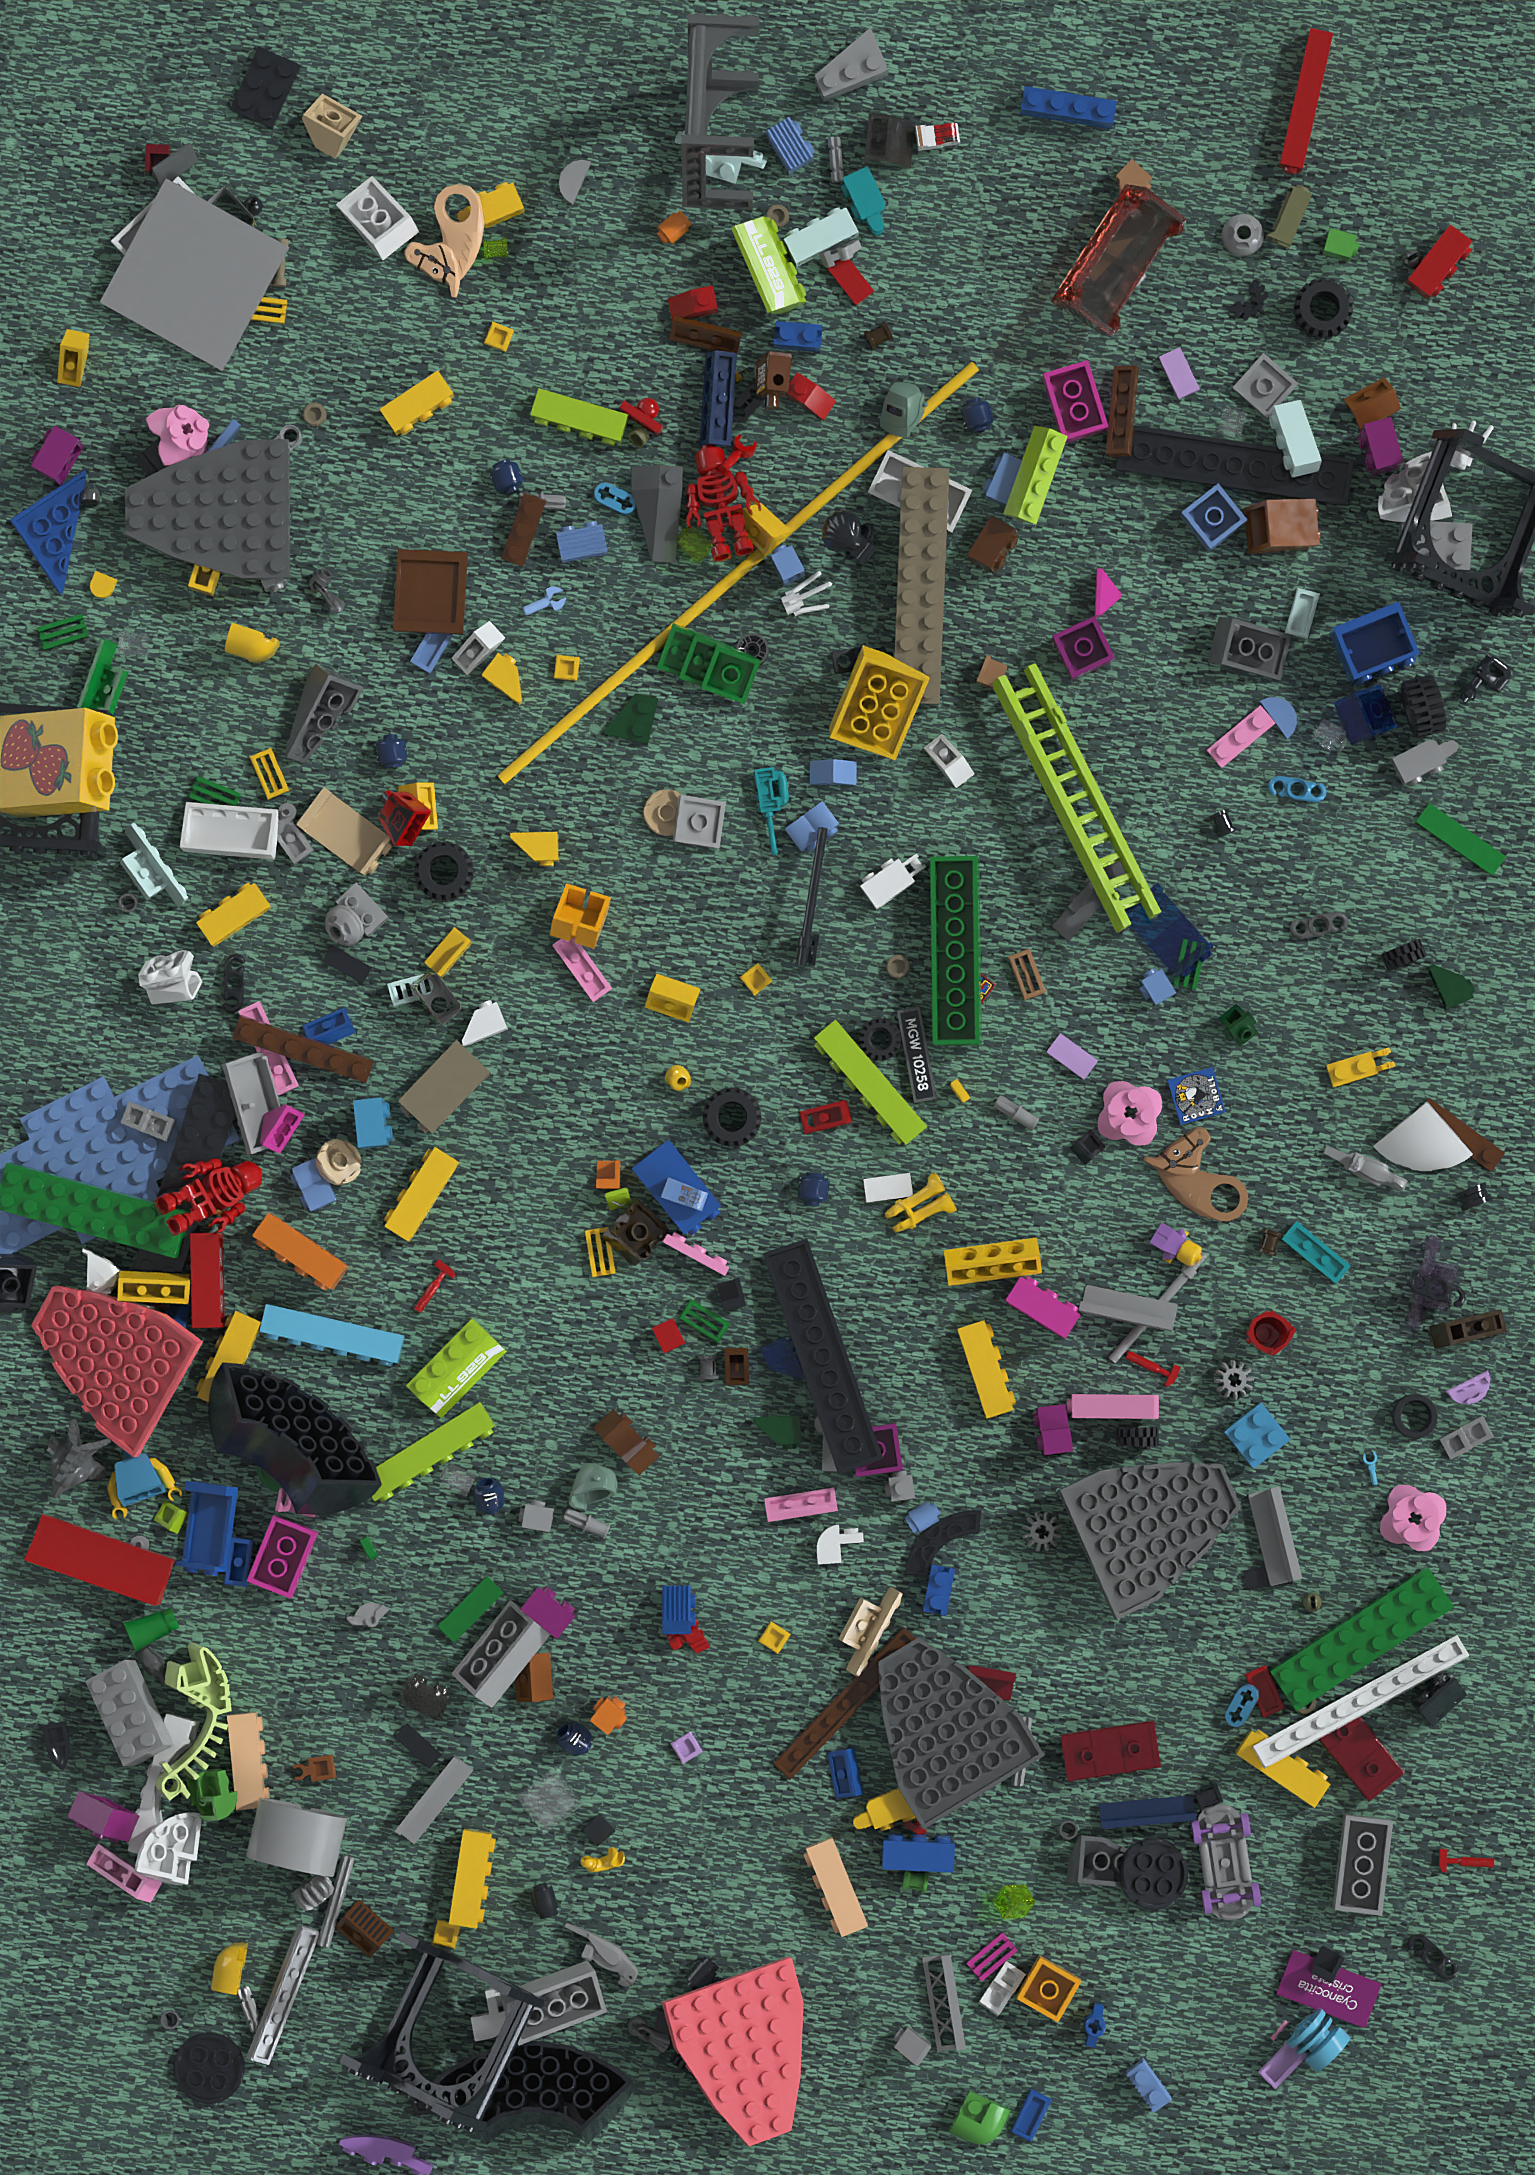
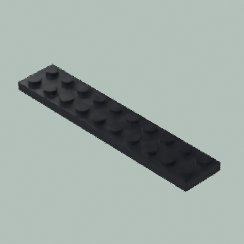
[1115,425,1354,506]
[132,1073,236,1311]
[763,1239,883,1475]

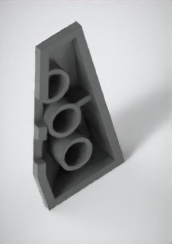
[631,465,683,563]
[285,664,364,763]
[1067,1835,1128,1887]

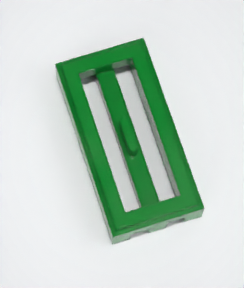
[37,614,89,650]
[189,776,241,806]
[1173,939,1206,990]
[678,1299,730,1343]

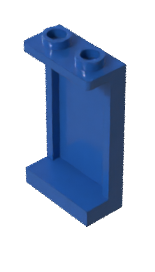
[632,1139,721,1236]
[176,1481,238,1576]

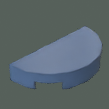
[207,419,241,452]
[1260,697,1297,740]

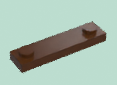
[1106,365,1139,457]
[1426,1098,1505,1172]

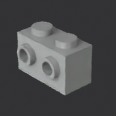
[335,883,389,937]

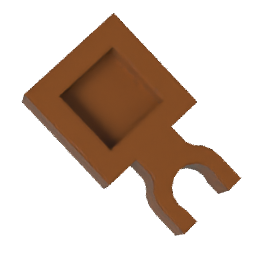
[293,1754,337,1782]

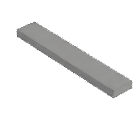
[246,1924,320,2065]

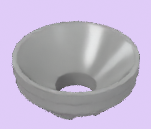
[1221,214,1264,257]
[325,905,364,946]

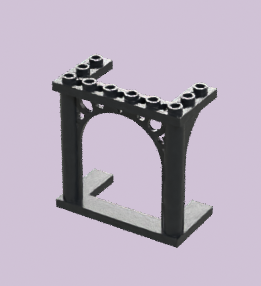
[1384,429,1535,618]
[0,703,116,861]
[339,1931,545,2132]

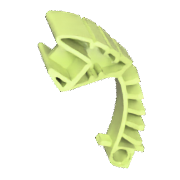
[156,1642,231,1801]

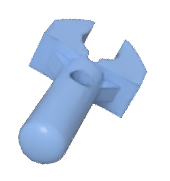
[523,586,566,615]

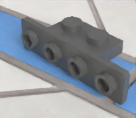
[1052,862,1126,941]

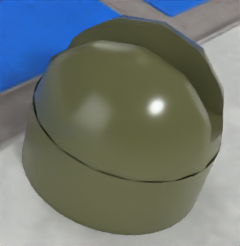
[629,427,649,448]
[1303,1593,1322,1612]

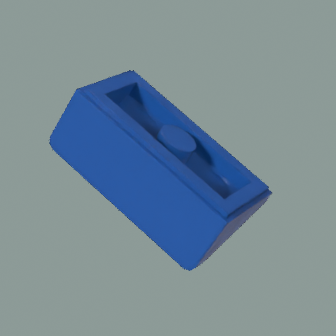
[302,1007,356,1044]
[223,1537,254,1587]
[827,1747,863,1799]

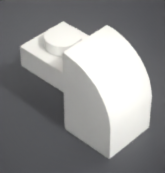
[817,1524,864,1564]
[471,1988,506,2041]

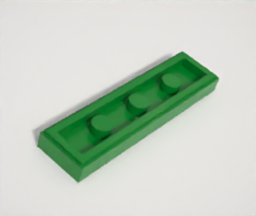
[1415,803,1506,876]

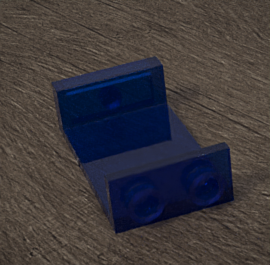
[1125,882,1214,978]

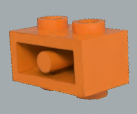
[589,1696,627,1735]

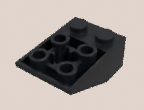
[1411,1673,1467,1727]

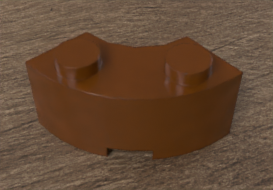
[593,1409,659,1476]

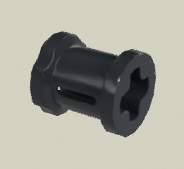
[1209,808,1237,838]
[1194,1783,1223,1810]

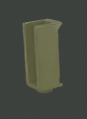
[1265,185,1312,249]

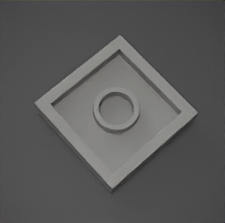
[1232,353,1298,419]
[672,795,726,849]

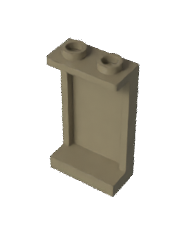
[398,1040,491,1134]

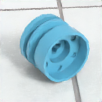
[1287,2008,1351,2073]

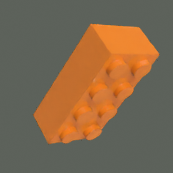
[252,1213,350,1291]

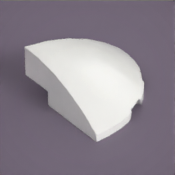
[1378,452,1452,522]
[1373,1102,1473,1171]
[134,1813,202,1885]

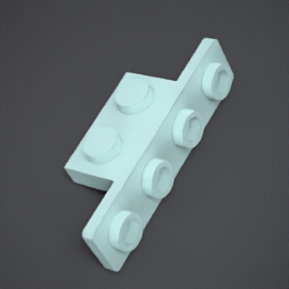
[675,131,768,184]
[120,822,188,907]

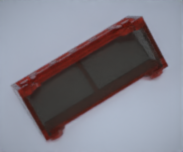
[1050,184,1187,337]

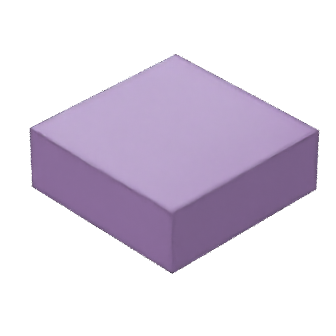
[670,1731,703,1764]

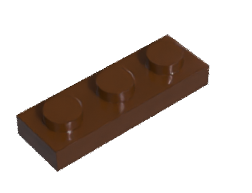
[669,315,742,354]
[501,492,547,567]

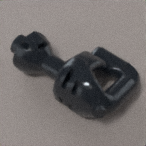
[1459,654,1511,703]

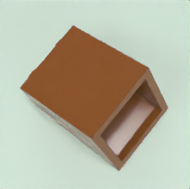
[1244,499,1321,554]

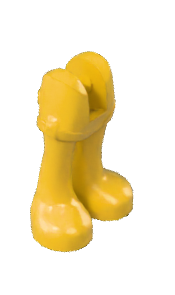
[884,1172,957,1233]

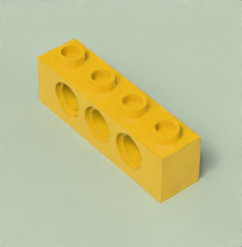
[944,1238,1042,1286]

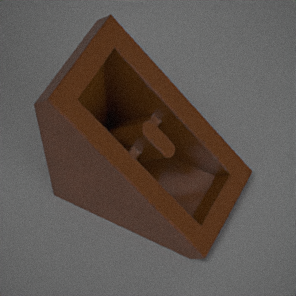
[724,1348,749,1385]

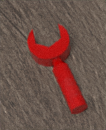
[719,434,757,473]

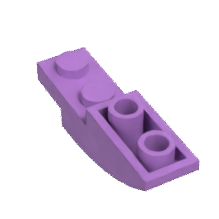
[339,2134,434,2175]

